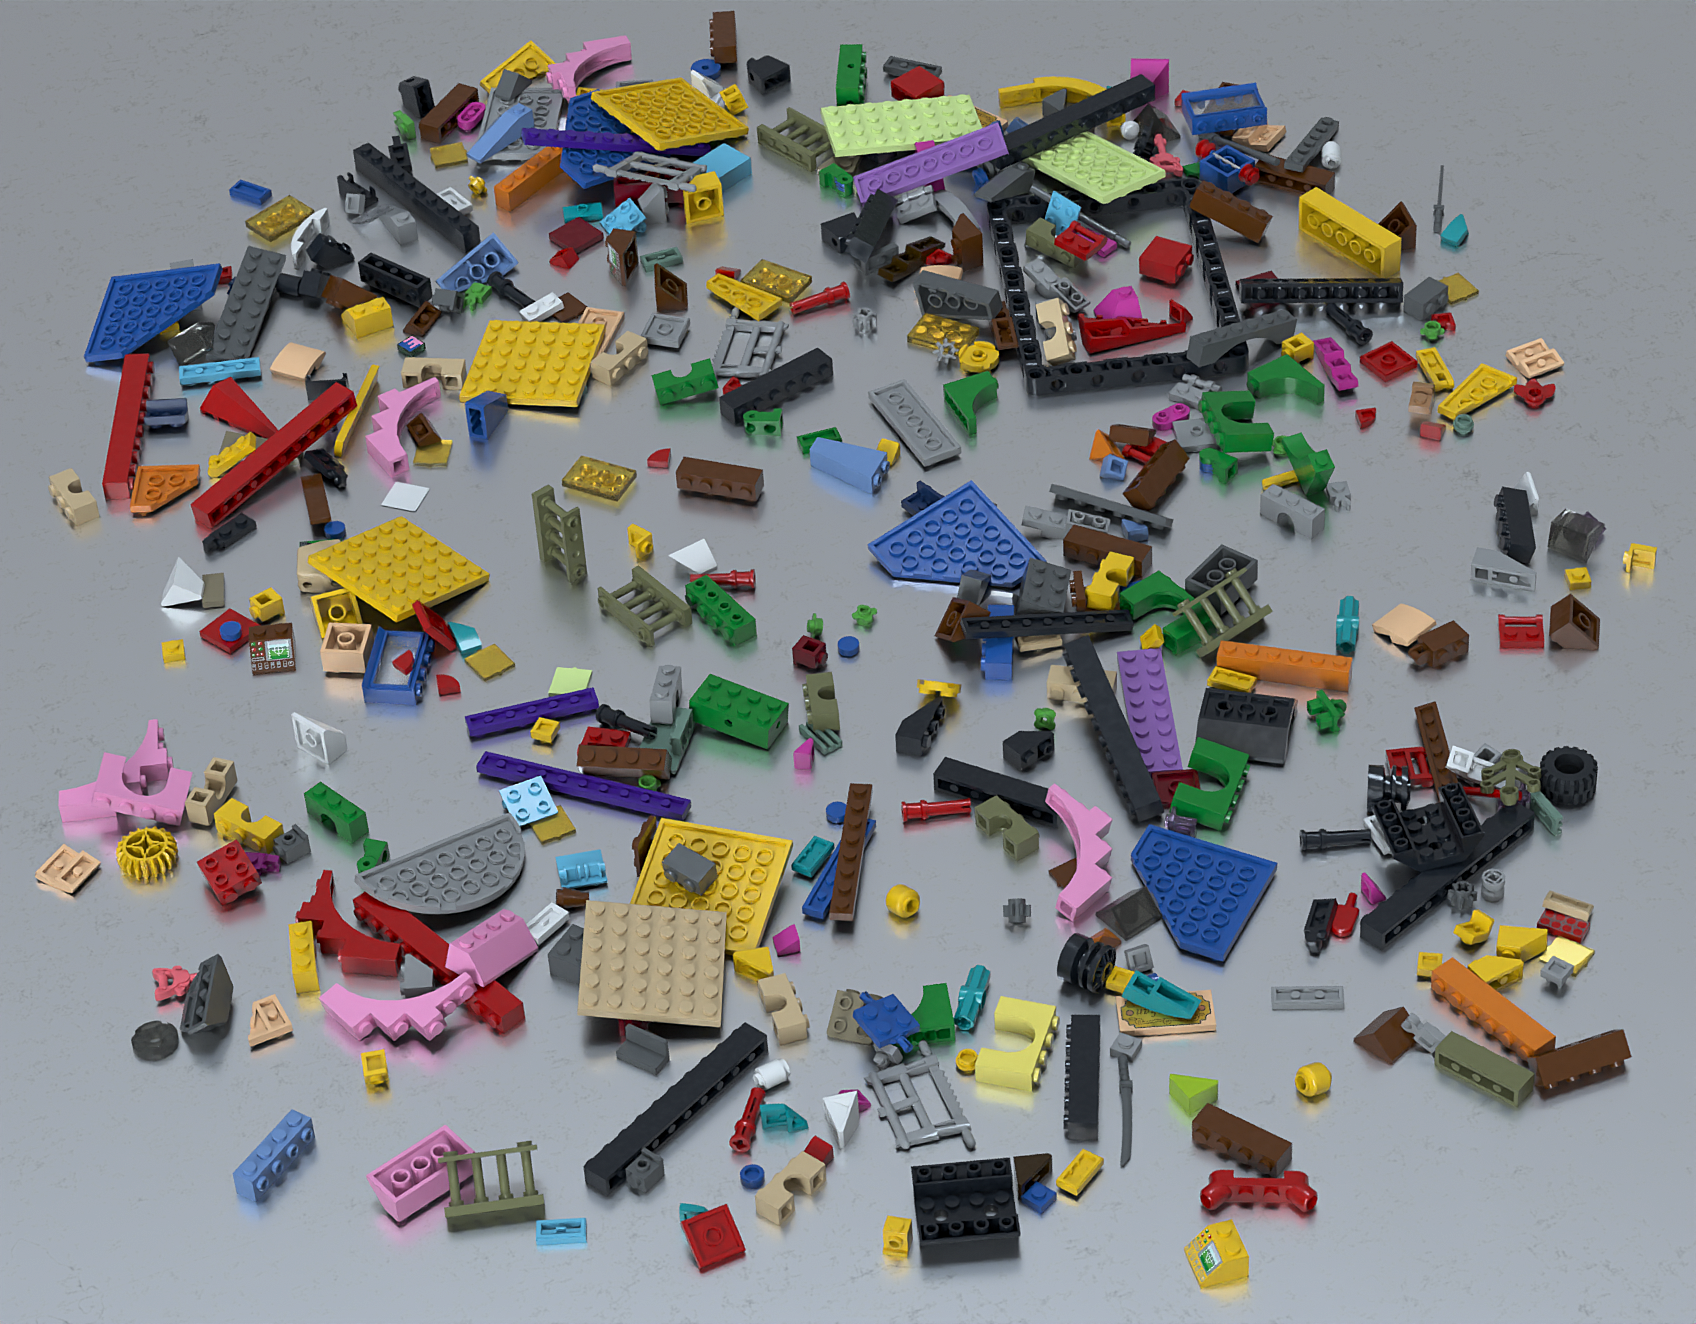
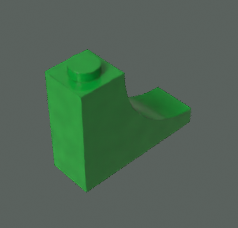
[1246,354,1325,404]
[943,371,999,435]
[1281,432,1335,496]
[891,983,955,1048]

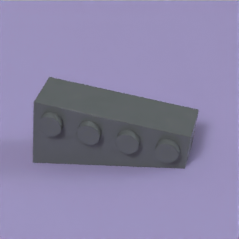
[913,270,1003,320]

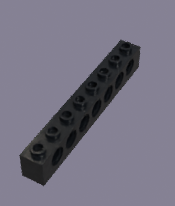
[1239,278,1403,303]

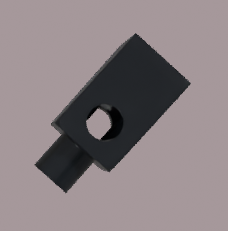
[746,55,791,95]
[398,76,435,119]
[821,212,857,253]

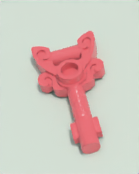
[1150,134,1183,177]
[152,965,227,1001]

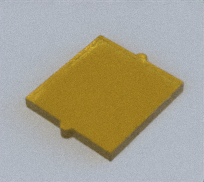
[430,142,468,169]
[1439,273,1479,305]
[413,440,453,467]
[464,643,515,682]
[529,805,576,845]
[1539,936,1595,977]

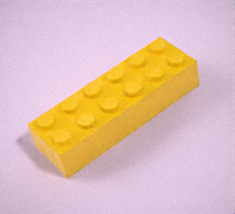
[1299,187,1402,278]

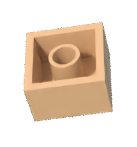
[320,623,374,673]

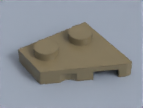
[817,155,863,177]

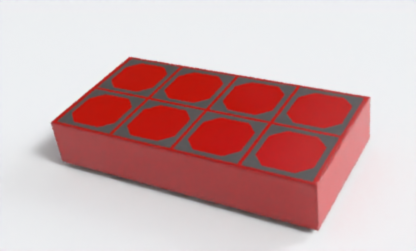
[1537,908,1590,944]

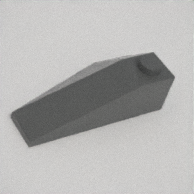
[975,162,1035,202]

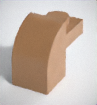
[1408,382,1435,414]

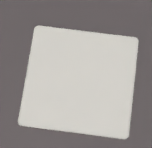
[381,482,429,512]

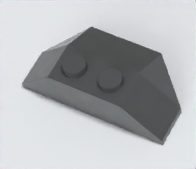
[180,954,234,1035]

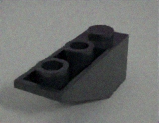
[895,696,946,756]

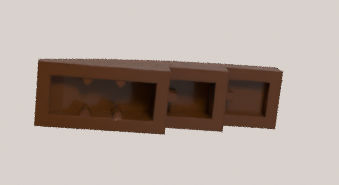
[988,301,1018,350]
[300,473,332,525]

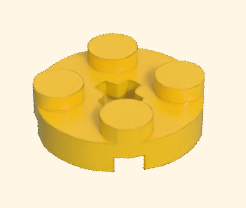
[958,341,999,373]
[916,679,961,697]

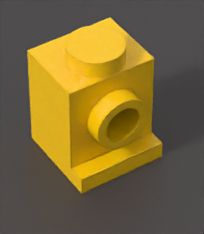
[719,84,749,116]
[1281,332,1314,363]
[249,587,285,622]
[883,1215,913,1258]

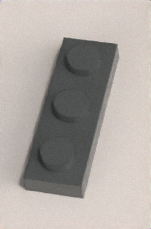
[883,56,942,78]

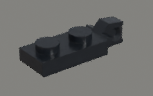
[388,135,412,172]
[304,448,348,487]
[202,513,257,554]
[1304,898,1338,953]

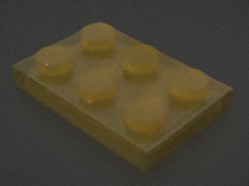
[245,195,315,242]
[740,259,812,303]
[907,313,979,356]
[562,455,637,502]

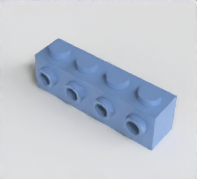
[232,1109,315,1202]

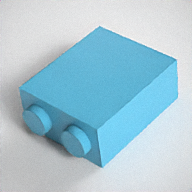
[693,143,752,192]

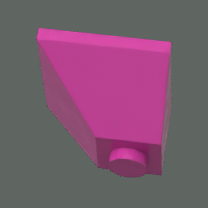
[1130,58,1169,100]
[1093,286,1142,319]

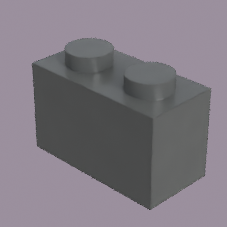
[1403,277,1449,321]
[662,843,718,896]

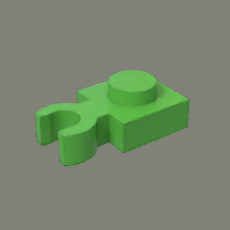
[393,110,416,140]
[463,282,492,311]

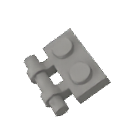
[896,185,937,224]
[1169,374,1222,410]

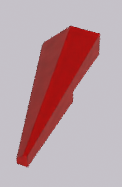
[1078,314,1186,354]
[200,377,278,439]

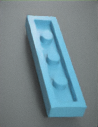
[179,357,261,385]

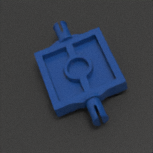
[853,991,920,1053]

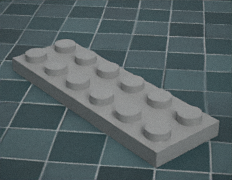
[868,379,961,466]

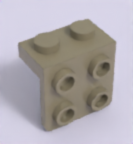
[827,989,883,1045]

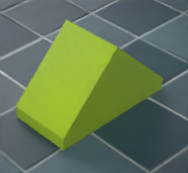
[1169,1074,1218,1115]

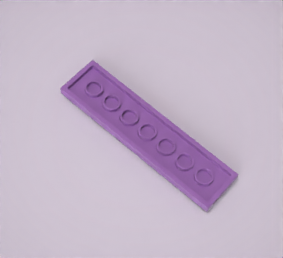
[853,123,1009,207]
[1117,648,1183,778]

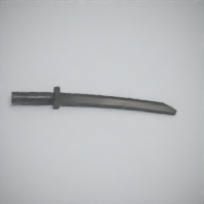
[1433,165,1444,233]
[1118,1055,1133,1167]

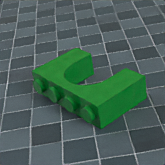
[1198,391,1274,453]
[1119,570,1216,655]
[1169,737,1251,831]

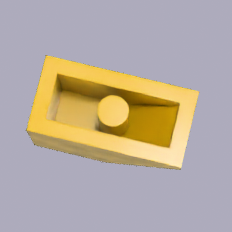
[1496,925,1547,962]
[1467,955,1524,992]

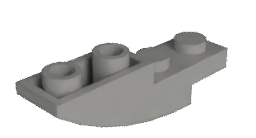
[1023,258,1091,313]
[1021,506,1110,540]

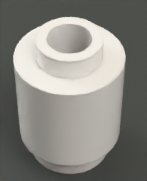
[1322,141,1341,169]
[753,1059,791,1090]

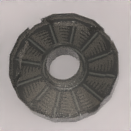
[131,1021,180,1061]

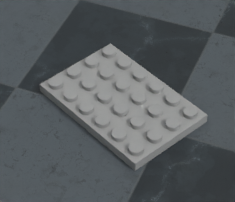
[478,88,565,161]

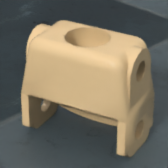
[297,539,344,594]

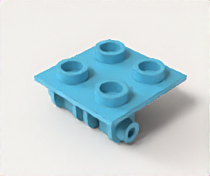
[1044,191,1081,236]
[600,198,647,235]
[499,776,558,827]
[555,849,608,889]

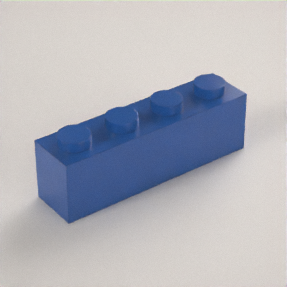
[981,605,1015,680]

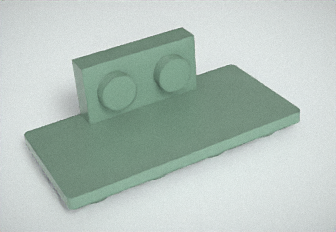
[639,707,697,774]

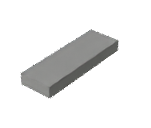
[1271,986,1344,1010]

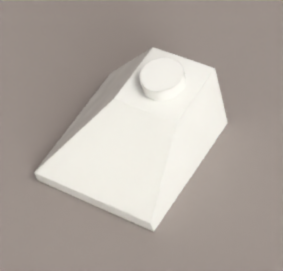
[291,712,347,765]

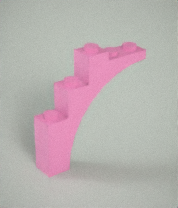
[546,35,632,103]
[365,377,441,478]
[58,719,174,823]
[1045,783,1113,922]
[319,972,477,1041]

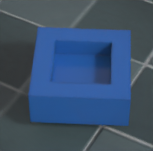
[1021,1181,1057,1214]

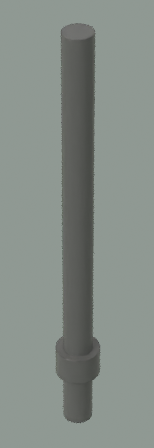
[1198,132,1280,166]
[1030,185,1131,248]

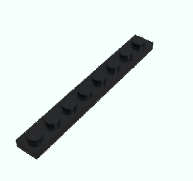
[960,609,1134,640]

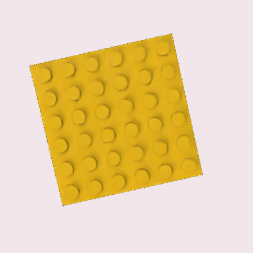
[591,77,749,151]
[459,320,606,407]
[308,516,490,623]
[630,818,794,955]

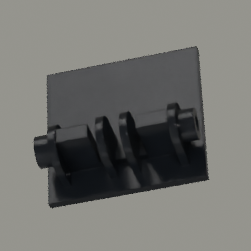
[1133,119,1155,162]

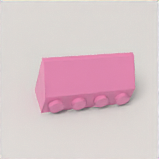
[445,909,538,987]
[366,1125,475,1222]

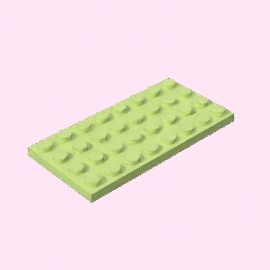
[820,94,982,157]
[1022,131,1166,204]

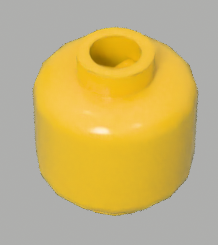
[886,884,920,918]
[1295,1062,1332,1097]

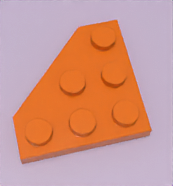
[130,464,201,513]

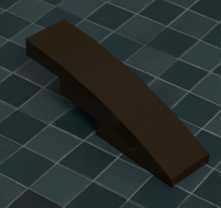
[878,236,946,282]

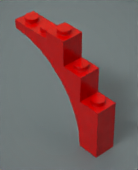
[295,870,403,977]

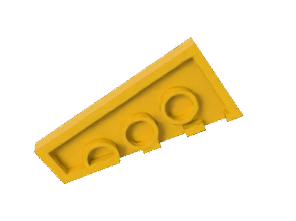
[479,40,556,94]
[706,273,782,321]
[1437,363,1517,420]

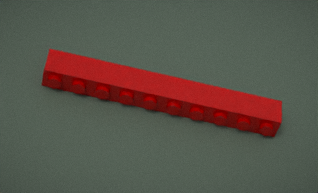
[102,354,155,500]
[190,382,357,529]
[353,892,525,1033]

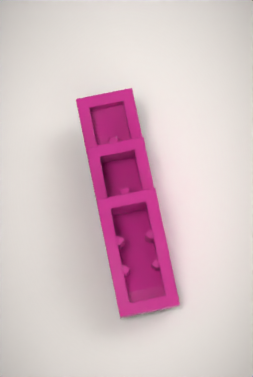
[1313,337,1359,391]

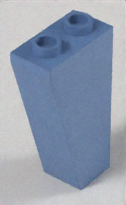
[810,437,890,494]

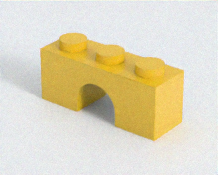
[1085,552,1134,611]
[214,798,284,854]
[288,921,320,993]

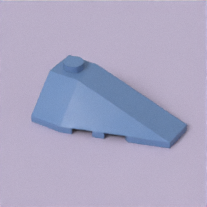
[467,103,535,164]
[435,232,519,292]

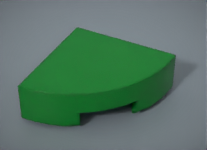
[1182,162,1200,179]

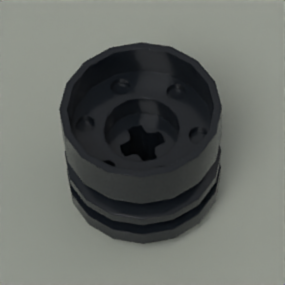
[1367,765,1411,812]
[1057,933,1116,993]

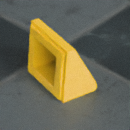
[876,438,901,467]

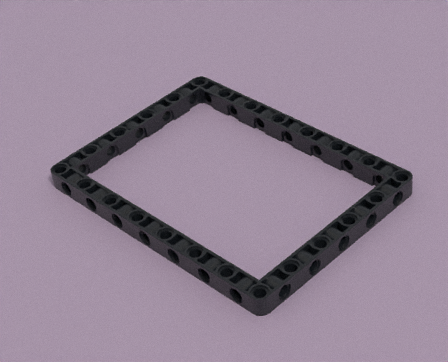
[987,178,1249,396]

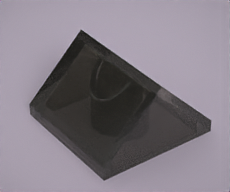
[1133,103,1181,144]
[168,322,215,366]
[1547,509,1605,563]
[1096,887,1162,941]

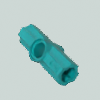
[1336,596,1359,654]
[954,965,991,1031]

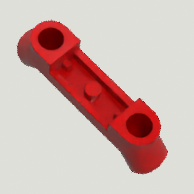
[1200,1170,1318,1212]

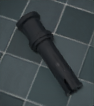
[487,271,536,308]
[1325,303,1373,345]
[596,704,657,740]
[1299,828,1371,850]

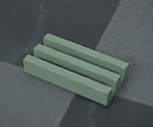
[640,247,683,273]
[799,721,842,755]
[1529,791,1563,836]

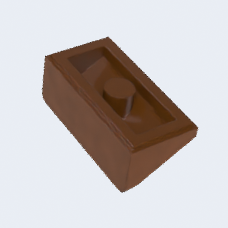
[403,301,442,337]
[406,412,442,447]
[1109,424,1156,446]

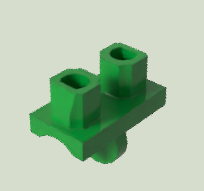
[1307,690,1347,733]

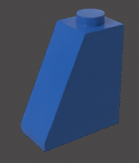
[465,391,508,440]

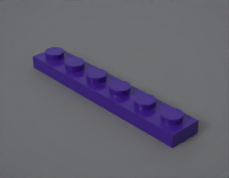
[465,687,599,737]

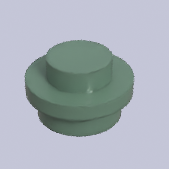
[1453,414,1474,433]

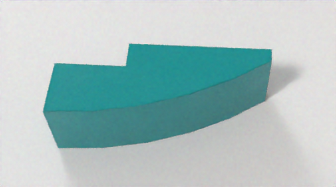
[1121,970,1202,1019]

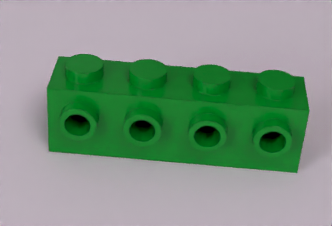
[685,575,757,646]

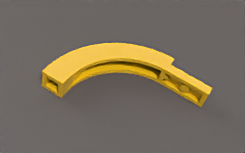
[998,76,1126,127]

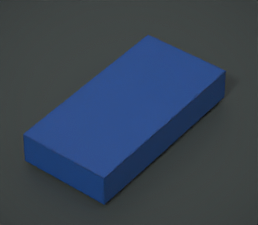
[229,179,272,205]

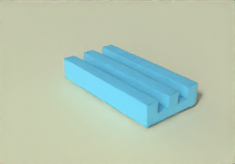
[536,1218,587,1245]

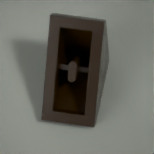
[1013,1153,1053,1202]

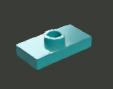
[563,202,603,224]
[791,836,835,877]

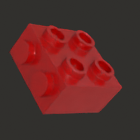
[891,66,945,101]
[1139,236,1194,283]
[197,839,262,906]

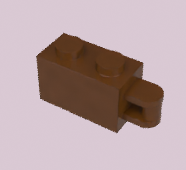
[1408,620,1469,668]

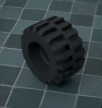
[1539,746,1598,805]

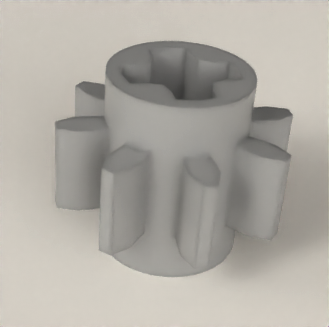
[853,307,877,333]
[933,338,959,364]

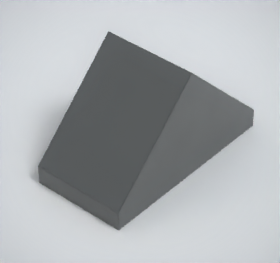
[495,69,532,102]
[1042,89,1067,117]
[957,569,991,606]

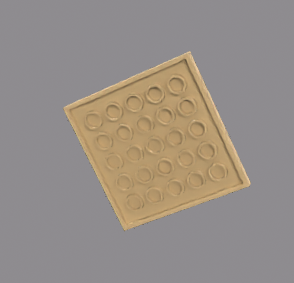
[577,900,727,1027]

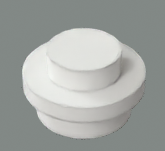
[1121,121,1139,140]

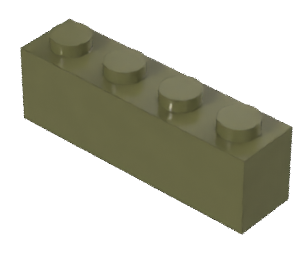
[1434,1031,1535,1107]

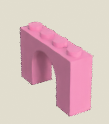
[91,752,193,826]

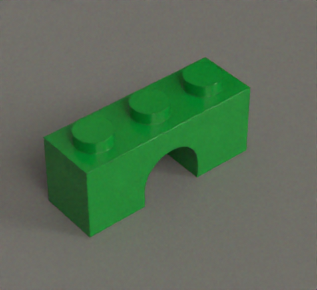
[651,358,719,405]
[304,781,369,843]

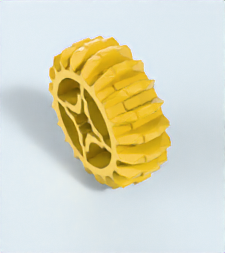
[116,826,178,880]

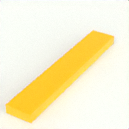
[334,364,379,457]

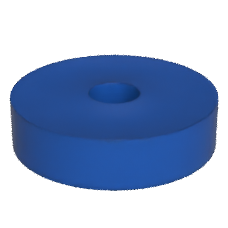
[691,59,721,80]

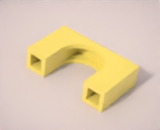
[975,996,1060,1092]

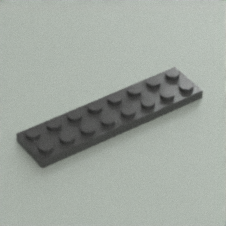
[206,246,286,362]

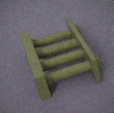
[757,107,832,172]
[532,484,587,583]
[597,565,692,647]
[1172,567,1273,658]
[438,1141,545,1218]

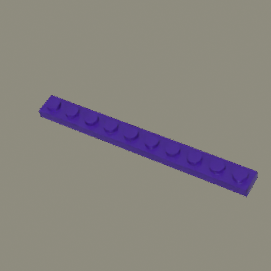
[521,127,711,156]
[476,751,692,821]

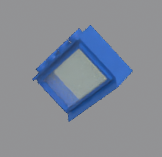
[1181,83,1267,135]
[362,626,435,705]

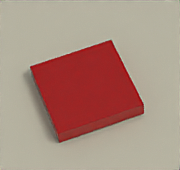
[1360,341,1418,382]
[412,600,457,652]
[199,608,260,654]
[680,1204,746,1269]

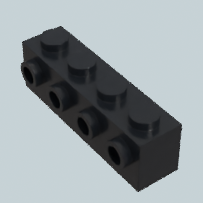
[358,252,433,307]
[1494,486,1536,564]

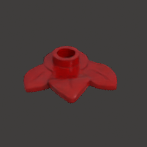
[1514,378,1556,406]

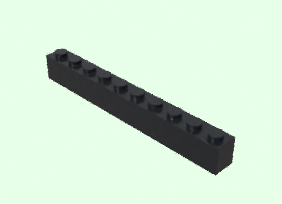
[989,74,1155,170]
[353,142,481,253]
[1063,635,1164,822]
[1360,802,1535,951]
[583,1022,768,1196]

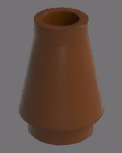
[556,887,589,909]

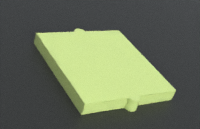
[548,667,592,696]

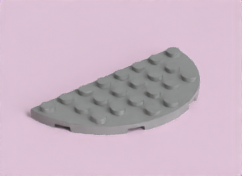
[355,812,525,914]

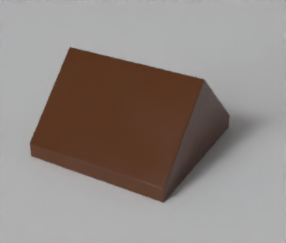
[1379,201,1417,251]
[654,263,688,312]
[1353,1006,1417,1065]

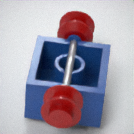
[1195,139,1260,193]

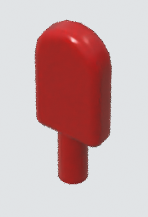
[1331,893,1360,937]

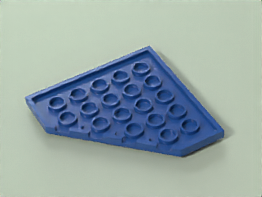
[560,89,671,189]
[84,263,223,362]
[868,480,1047,588]
[1131,824,1277,962]

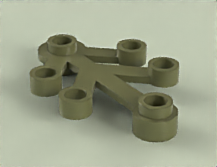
[1480,749,1542,806]

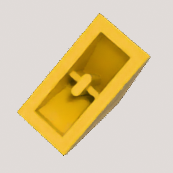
[733,947,774,982]

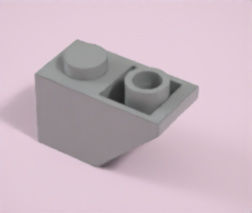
[638,183,669,225]
[400,954,435,999]

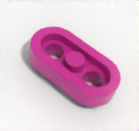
[457,102,486,130]
[1152,403,1190,431]

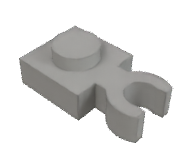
[1326,481,1351,512]
[1401,1013,1446,1053]

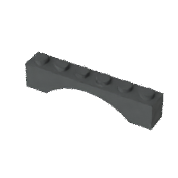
[1186,310,1297,367]

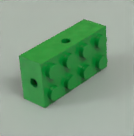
[836,44,868,106]
[689,674,789,749]

